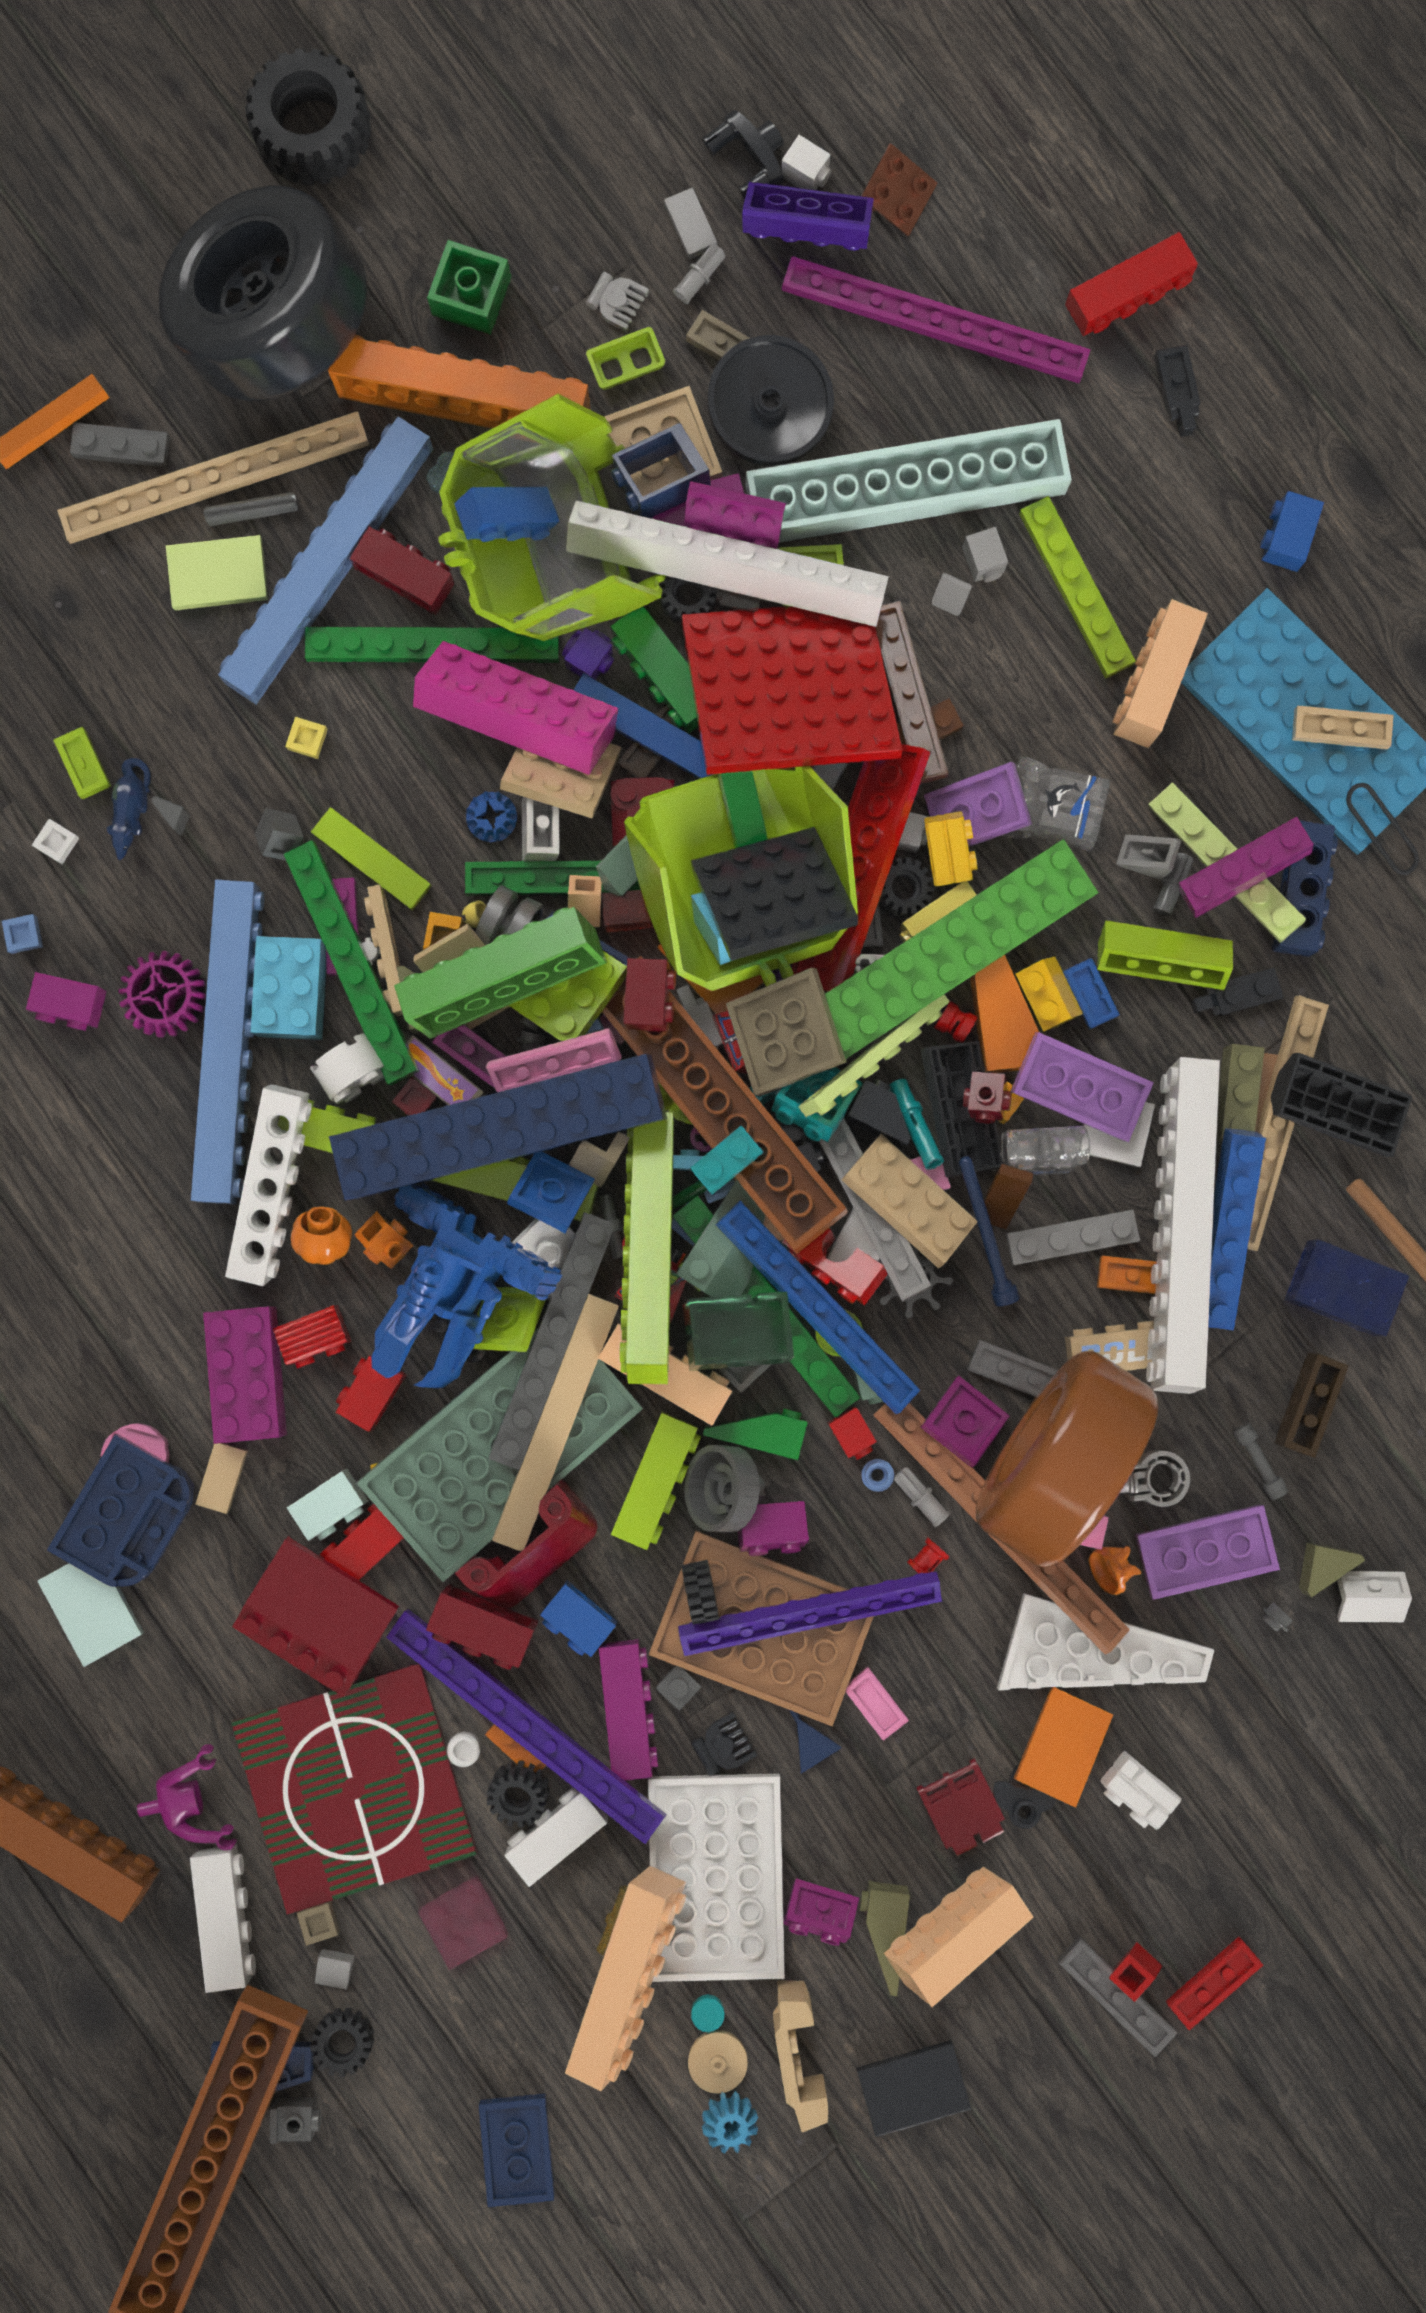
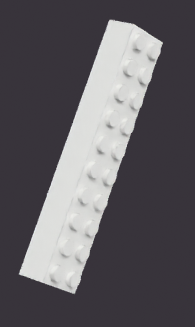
[1146,1057,1220,1394]

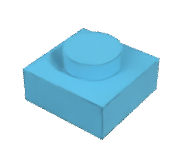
[673,1150,704,1171]

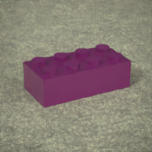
[203,1306,287,1444]

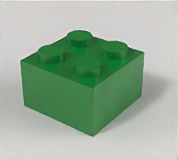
[427,240,511,335]

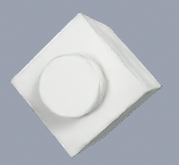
[781,135,832,190]

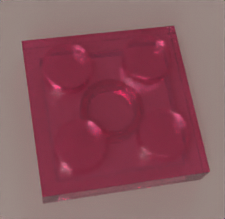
[418,1875,508,1971]

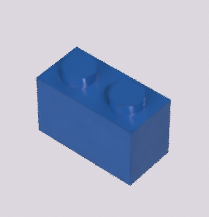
[1260,491,1324,572]
[540,1580,617,1657]

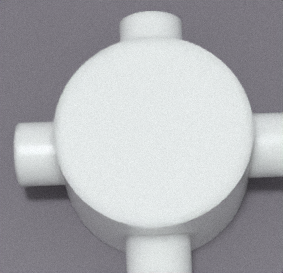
[361,938,381,965]

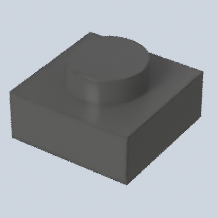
[655,1665,702,1711]

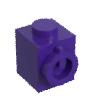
[562,628,614,680]

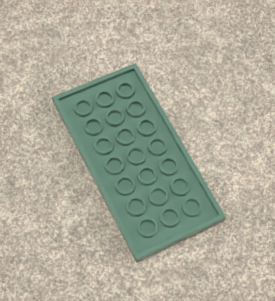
[357,1326,643,1582]

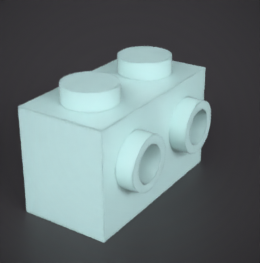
[287,1469,368,1541]

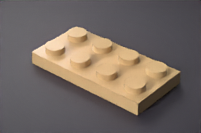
[841,1134,978,1269]

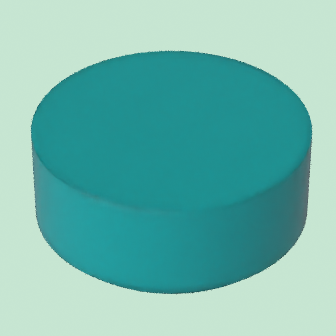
[691,1994,724,2032]

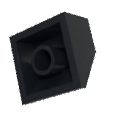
[845,1079,911,1149]

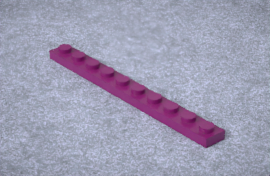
[782,256,1091,384]

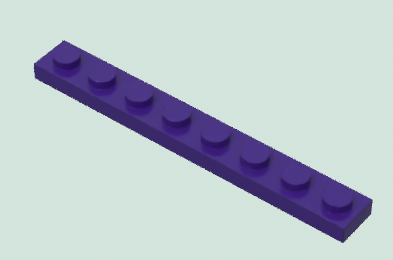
[678,1571,942,1656]

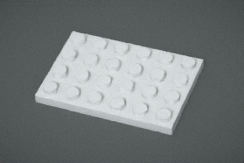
[648,1774,785,1982]

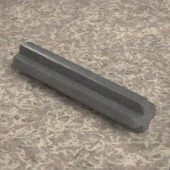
[204,492,298,526]

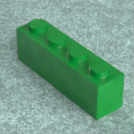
[611,606,699,734]

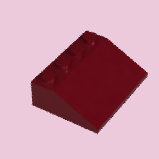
[232,1536,400,1697]

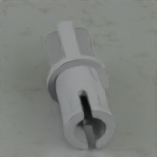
[673,244,725,304]
[894,1467,950,1527]

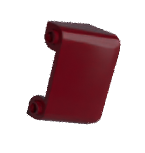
[455,1479,598,1608]

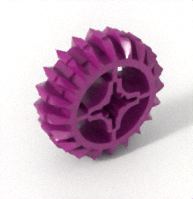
[118,951,206,1038]

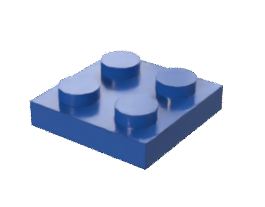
[507,1151,595,1234]

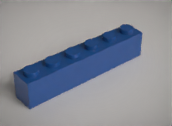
[1208,1128,1266,1330]

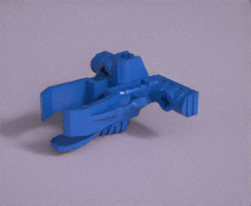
[372,1183,563,1388]

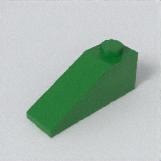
[703,1408,808,1460]

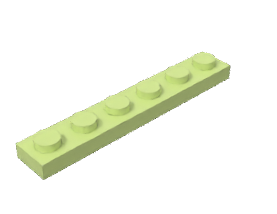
[1148,782,1306,943]
[798,994,950,1117]

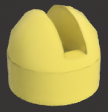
[462,900,486,928]

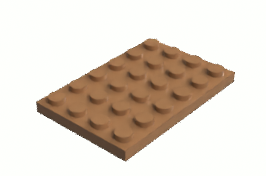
[649,1530,874,1727]

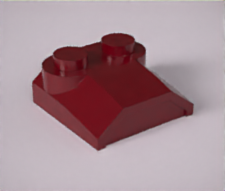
[611,777,675,847]

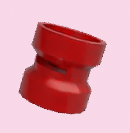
[934,1001,978,1043]

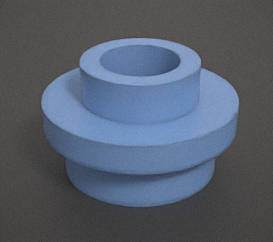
[861,1459,894,1492]

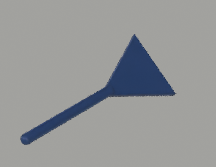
[788,1709,842,1774]

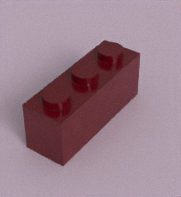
[350,526,455,616]

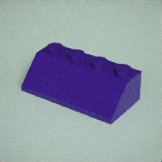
[742,182,874,250]

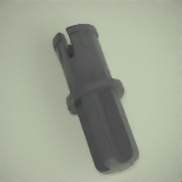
[1153,853,1194,917]

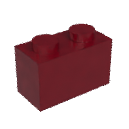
[623,958,676,1031]

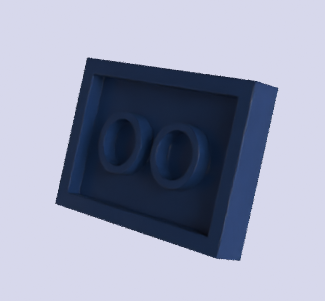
[479,2093,555,2207]

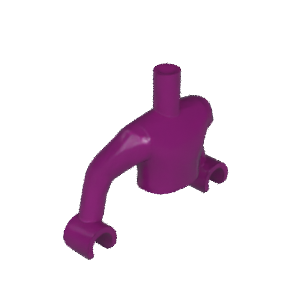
[137,1744,237,1851]

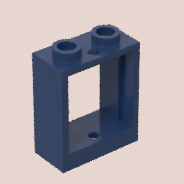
[611,423,711,518]

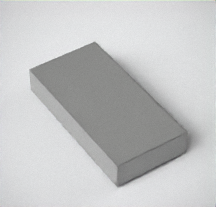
[664,188,717,260]

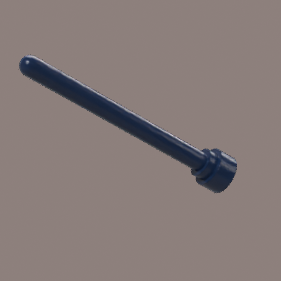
[959,1156,1020,1306]

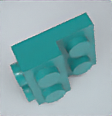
[771,1067,863,1142]

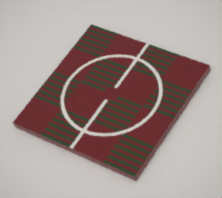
[231,1663,477,1914]

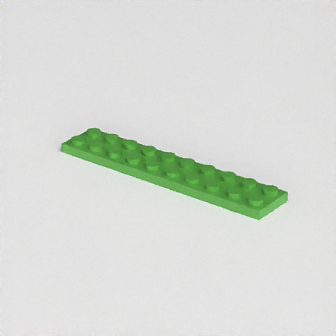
[825,839,1098,1059]

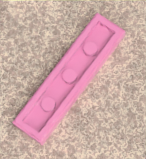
[486,1028,622,1093]

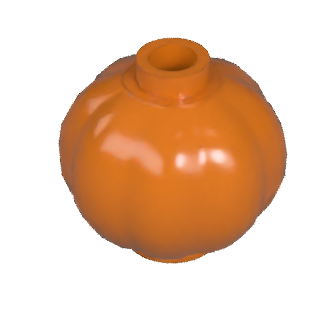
[291,1207,352,1265]

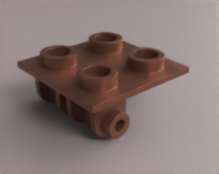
[861,143,937,237]

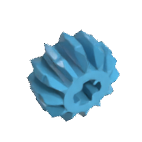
[702,2091,758,2154]

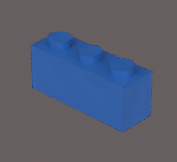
[454,487,560,542]

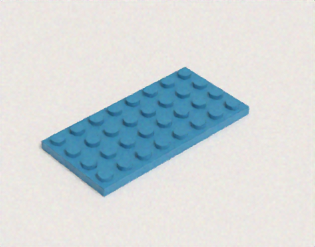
[1181,588,1426,855]

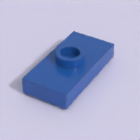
[1063,958,1120,1030]

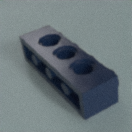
[1272,821,1338,957]

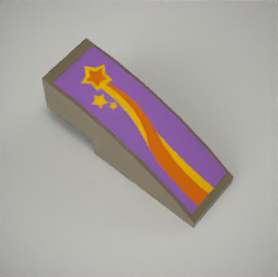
[407,1036,486,1105]

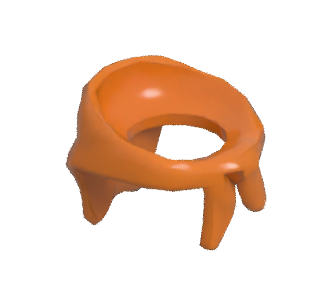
[1088,1546,1141,1595]

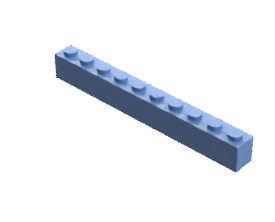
[218,417,433,705]
[191,880,264,1204]

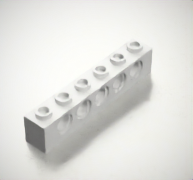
[225,1084,312,1286]

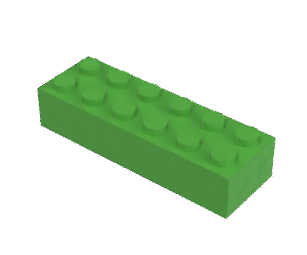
[394,907,607,1039]

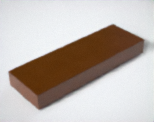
[984,1164,1033,1229]

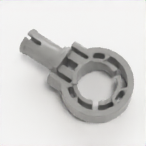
[1120,1450,1190,1507]

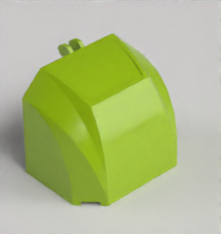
[624,766,858,991]

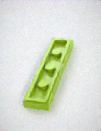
[311,807,432,911]

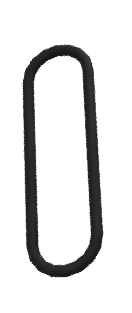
[1346,783,1419,875]

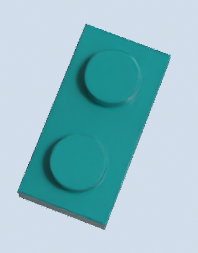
[690,1126,763,1195]

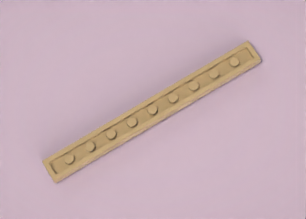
[57,411,369,544]

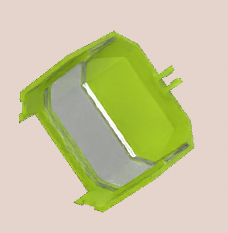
[438,394,666,641]

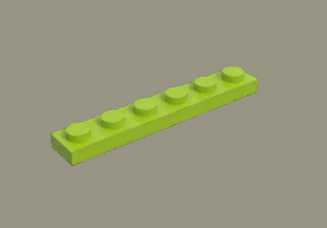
[1019,496,1136,679]

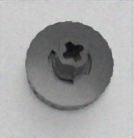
[684,1445,765,1532]

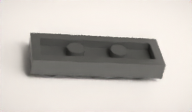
[70,423,170,468]

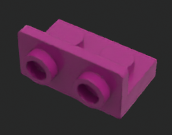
[783,1878,859,1946]

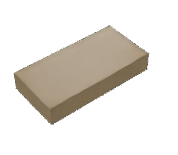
[195,1443,248,1514]

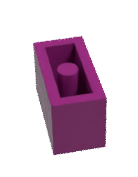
[26,972,107,1031]
[737,1501,809,1556]

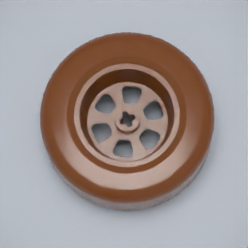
[975,1351,1158,1567]

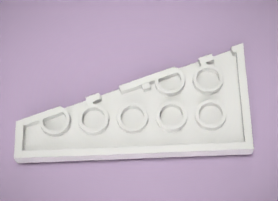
[997,1593,1214,1690]

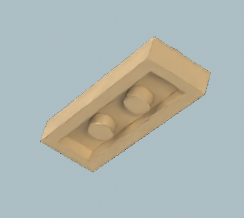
[1292,706,1394,749]

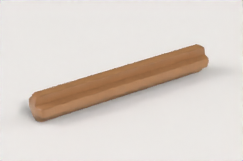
[1346,1179,1426,1281]

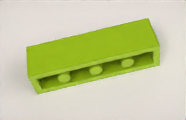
[1097,920,1233,990]
[611,1411,701,1550]

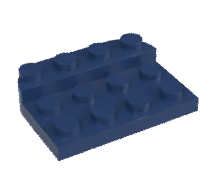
[47,1434,194,1587]

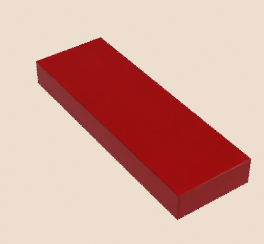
[1165,1936,1263,2031]

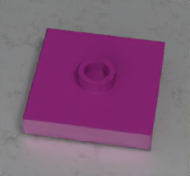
[920,1376,1009,1468]

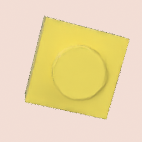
[285,717,328,759]

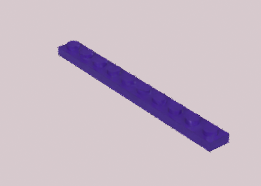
[386,1609,667,1844]

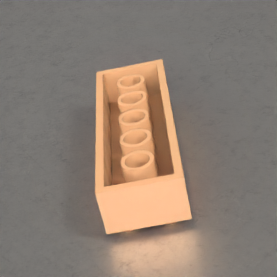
[565,1866,686,2091]

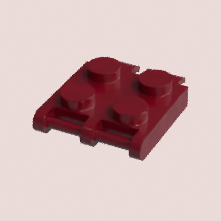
[916,1758,1005,1856]

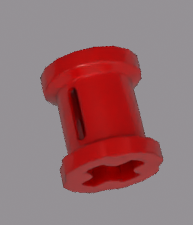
[907,1537,950,1573]

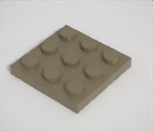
[726,968,846,1096]

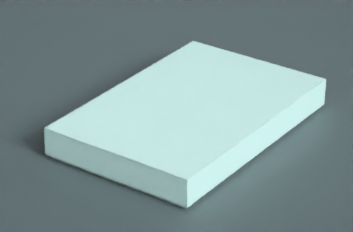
[38,1563,144,1667]

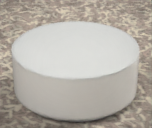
[447,1732,481,1767]

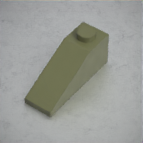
[859,1881,910,1996]

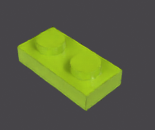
[53,727,111,799]

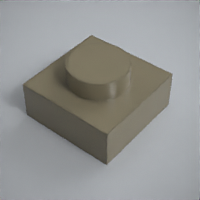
[297,1901,340,1946]

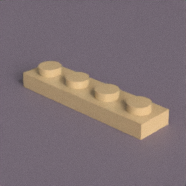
[364,885,403,1016]

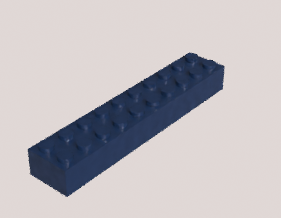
[329,1054,668,1201]

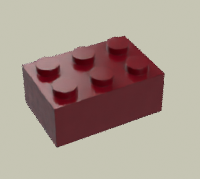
[426,1584,539,1670]

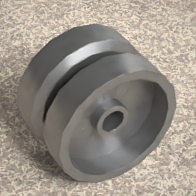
[475,885,544,945]

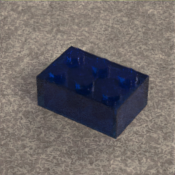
[1284,1239,1409,1337]

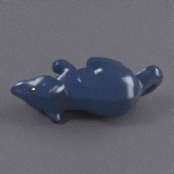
[106,758,151,860]

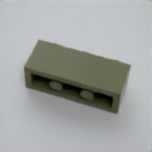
[1216,1044,1265,1144]

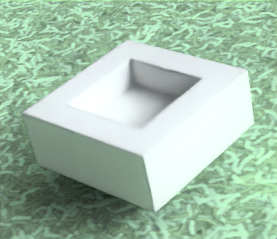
[32,819,79,864]

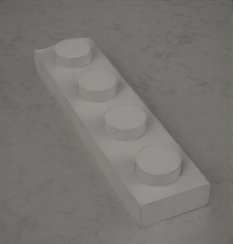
[1006,1209,1140,1265]

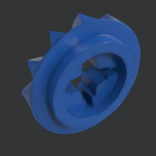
[466,791,517,842]

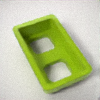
[586,327,665,390]

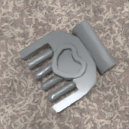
[586,272,649,333]

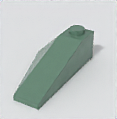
[676,1180,766,1309]

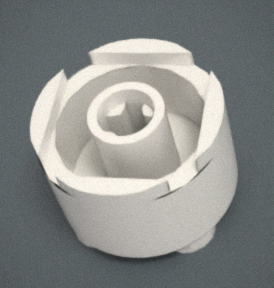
[310,1033,384,1104]

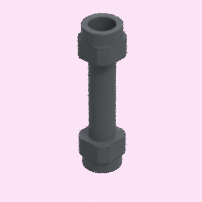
[1232,1422,1289,1500]

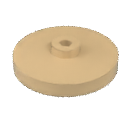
[688,2030,748,2094]

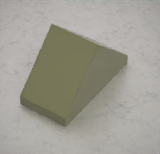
[1299,1543,1365,1598]

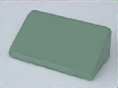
[596,835,638,896]

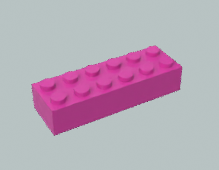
[413,641,619,775]

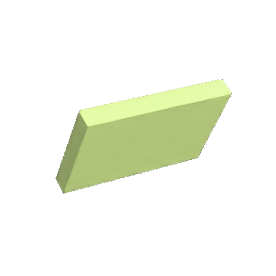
[166,535,268,610]

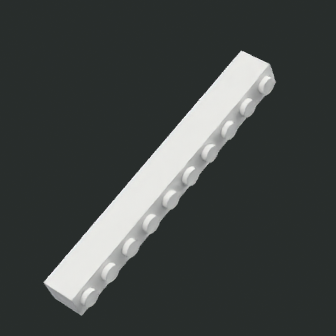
[566,501,889,627]

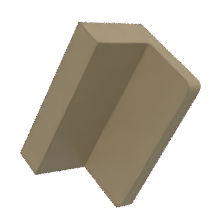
[569,1132,629,1188]

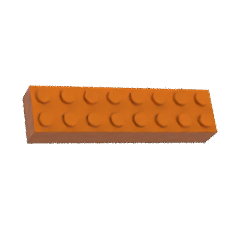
[328,334,591,436]

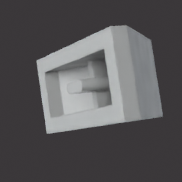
[1116,834,1181,880]

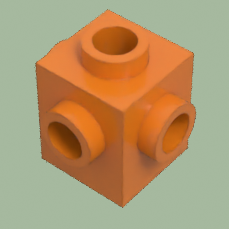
[354,1211,414,1269]

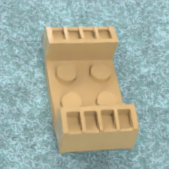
[773,1980,828,2132]

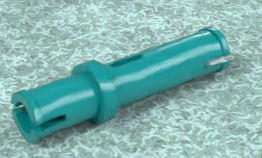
[889,1079,944,1170]

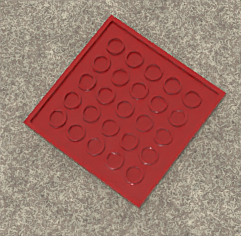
[682,607,902,775]

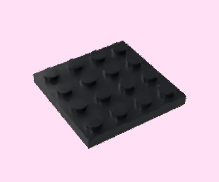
[691,827,858,961]

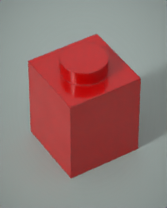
[827,1406,877,1460]
[1109,1942,1162,2002]

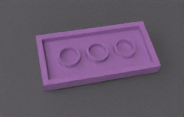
[1011,1032,1154,1142]
[1135,1504,1280,1600]

